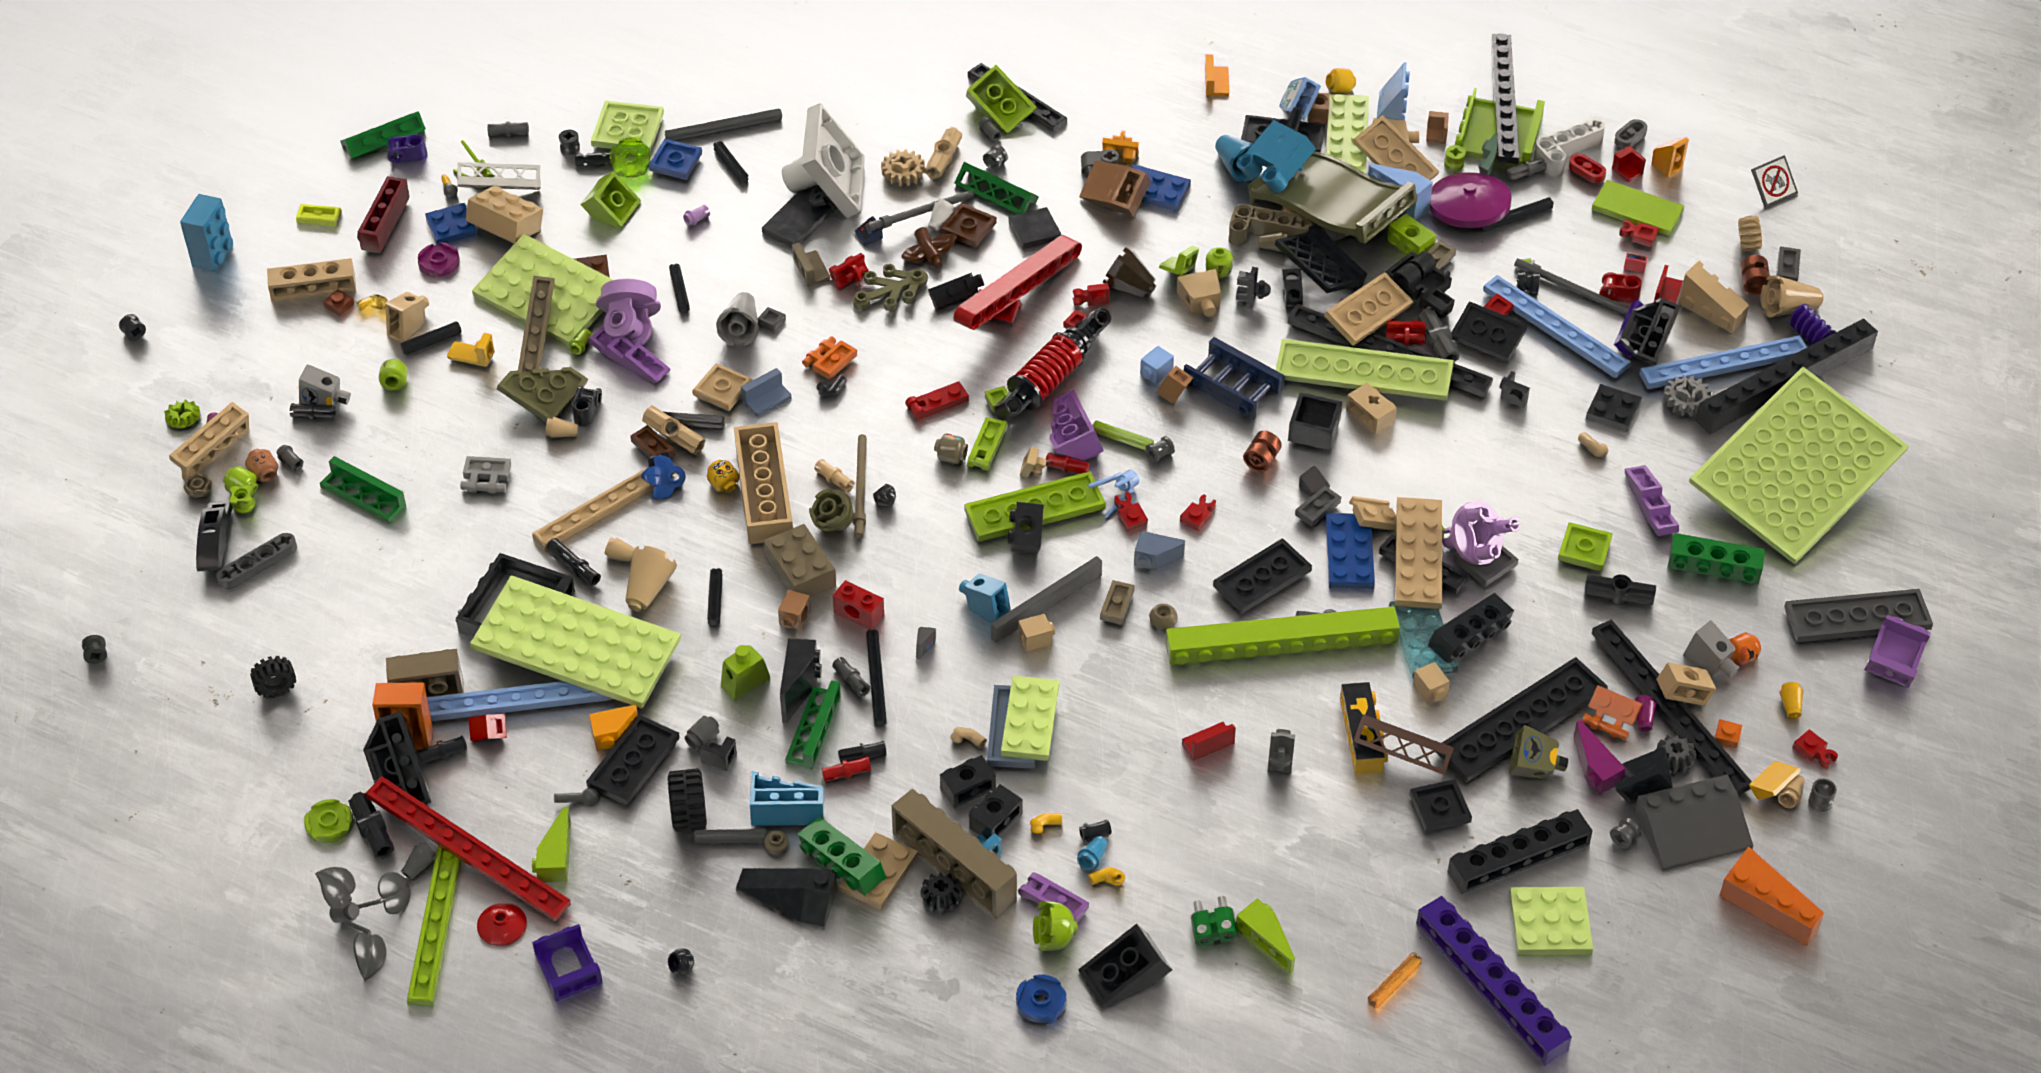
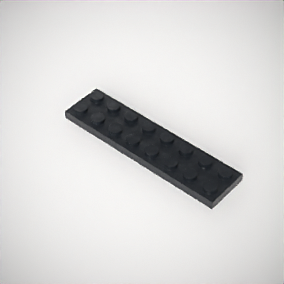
[1435,657,1608,783]

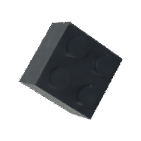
[1288,392,1343,450]

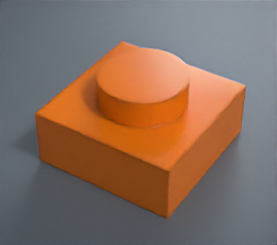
[1714,719,1742,749]

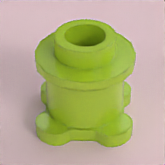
[229,485,255,514]

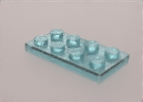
[1389,601,1458,679]

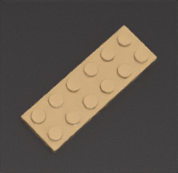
[1395,497,1442,609]

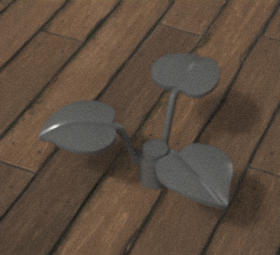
[315,867,410,978]

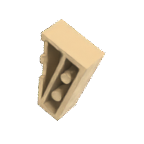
[1678,260,1749,333]

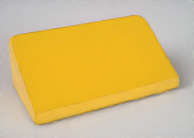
[1749,761,1800,800]

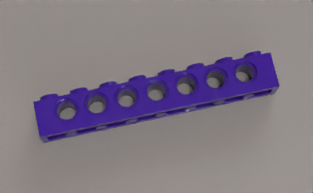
[1416,896,1572,1065]

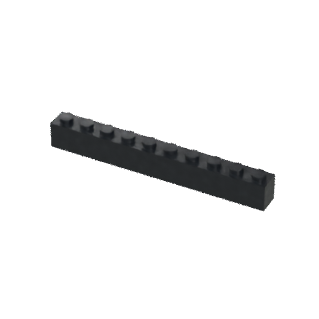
[1695,318,1878,434]

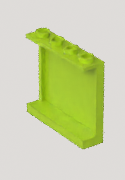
[1455,87,1545,166]

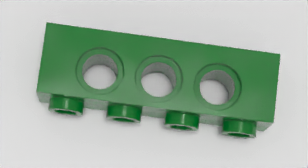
[1668,533,1765,584]
[798,816,886,896]

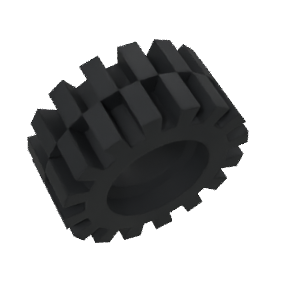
[250,656,297,698]

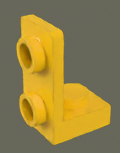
[447,333,495,367]

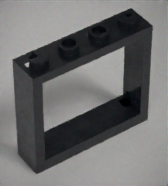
[455,553,575,638]

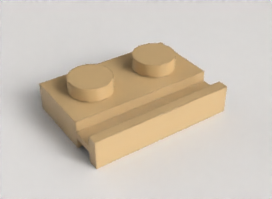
[1349,496,1396,531]

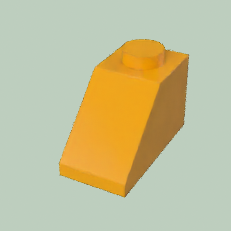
[1651,137,1689,177]
[589,705,638,750]

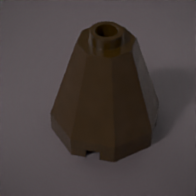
[1102,247,1157,297]

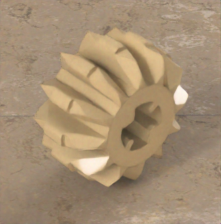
[1738,216,1762,251]

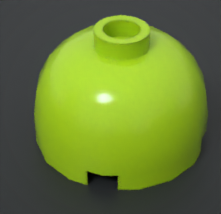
[1033,901,1077,951]

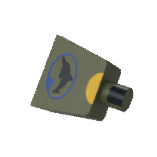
[1509,725,1569,779]

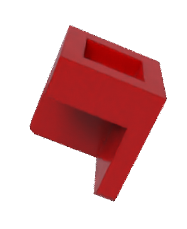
[1612,146,1646,182]
[468,714,507,741]

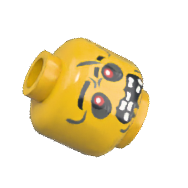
[706,460,740,493]

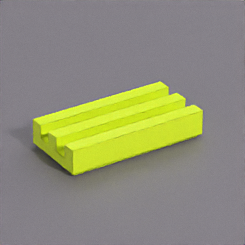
[295,204,342,227]

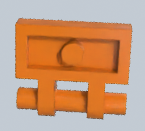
[802,336,858,380]
[1582,685,1642,741]

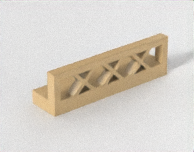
[169,402,249,480]

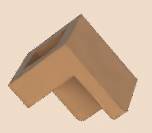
[1426,111,1449,144]
[1156,366,1193,404]

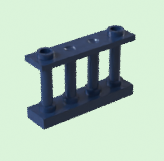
[1183,337,1285,420]

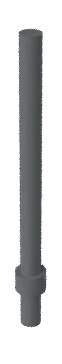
[865,190,974,231]
[1514,258,1629,315]

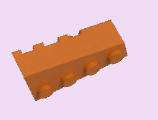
[1719,846,1824,946]

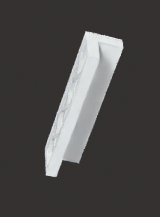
[457,162,541,190]

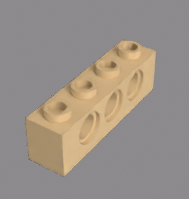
[267,258,356,301]

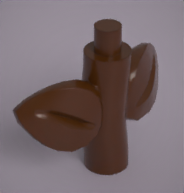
[901,227,957,269]

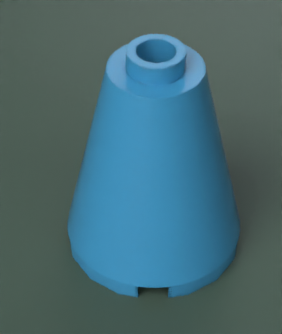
[1215,134,1263,182]

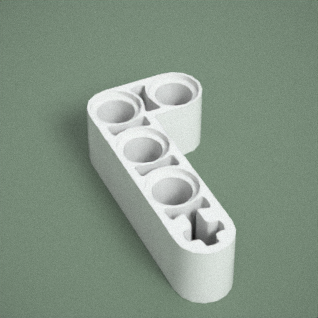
[1534,118,1606,177]

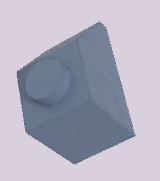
[1134,531,1185,570]

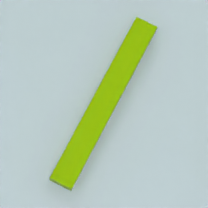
[407,845,461,1006]

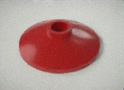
[477,903,527,946]

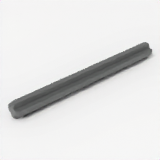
[665,108,783,141]

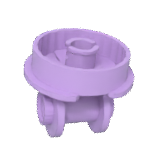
[596,278,661,345]

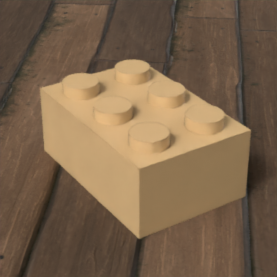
[466,186,543,244]

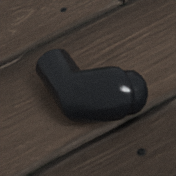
[816,375,847,397]

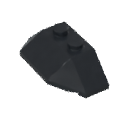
[1619,298,1681,365]
[363,711,432,805]

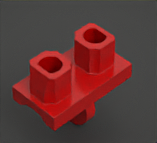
[829,253,869,289]
[1386,320,1426,346]

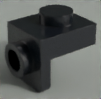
[1499,371,1530,408]

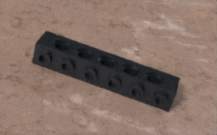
[1447,809,1593,894]

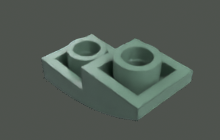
[1478,134,1498,175]

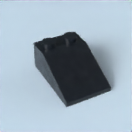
[780,638,822,723]
[1078,923,1173,1008]

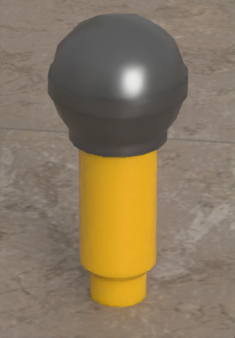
[441,174,458,198]

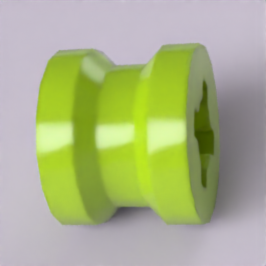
[1444,145,1466,171]

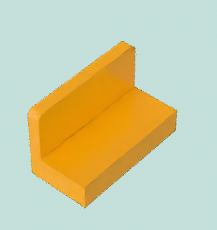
[1205,54,1230,96]

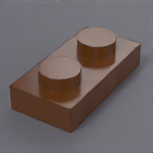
[630,425,676,458]

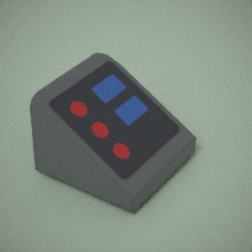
[916,627,936,659]

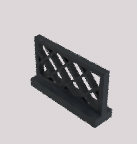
[1274,225,1368,293]

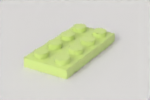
[1001,675,1059,761]

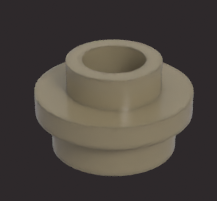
[764,831,789,854]

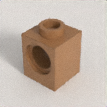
[1307,93,1330,124]
[778,590,811,630]

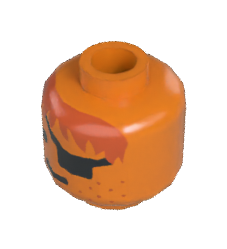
[1729,632,1761,666]

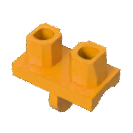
[1102,130,1140,164]

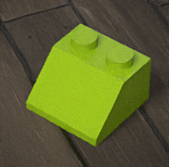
[580,171,642,228]

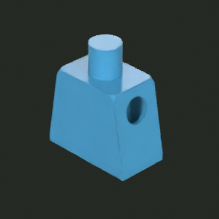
[959,573,1011,624]

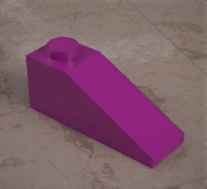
[1574,720,1626,795]

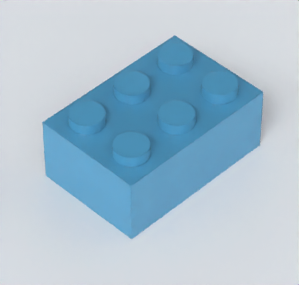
[180,193,233,272]

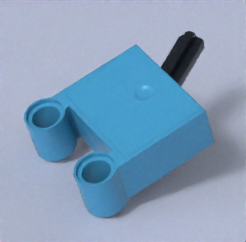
[1236,107,1316,193]

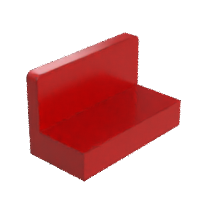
[1654,265,1683,303]
[1182,722,1236,761]

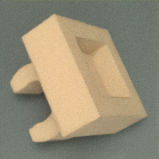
[1020,446,1047,478]

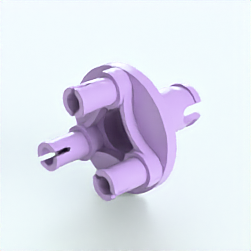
[1442,501,1521,565]

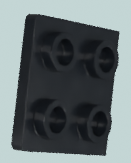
[1615,747,1673,805]

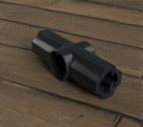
[1584,574,1656,605]
[348,792,395,859]

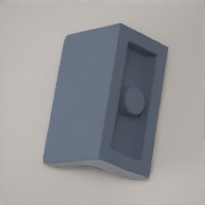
[741,368,792,416]

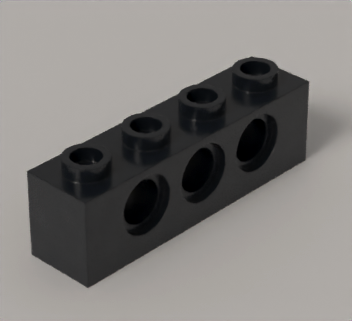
[1428,593,1514,664]

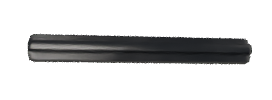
[866,629,887,726]

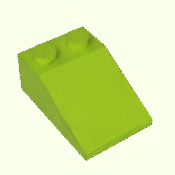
[966,64,1037,134]

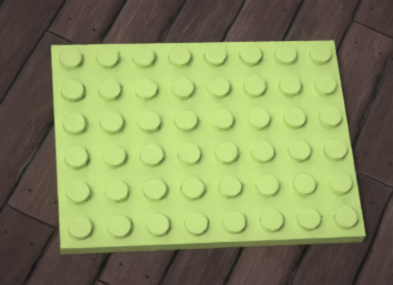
[1689,367,1909,565]

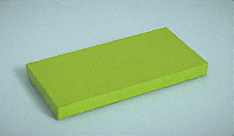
[1591,180,1684,236]

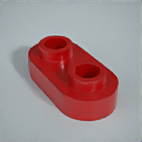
[1569,153,1606,183]

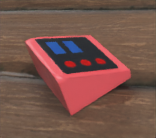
[1623,253,1648,273]

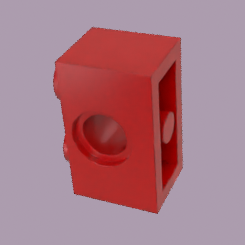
[832,580,885,630]

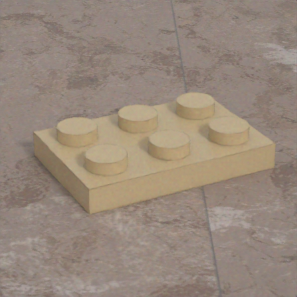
[838,832,918,910]

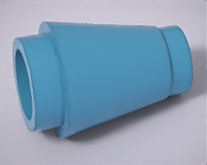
[1077,836,1108,871]

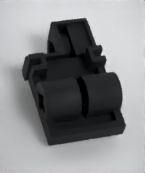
[1385,251,1455,318]

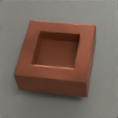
[323,289,354,316]

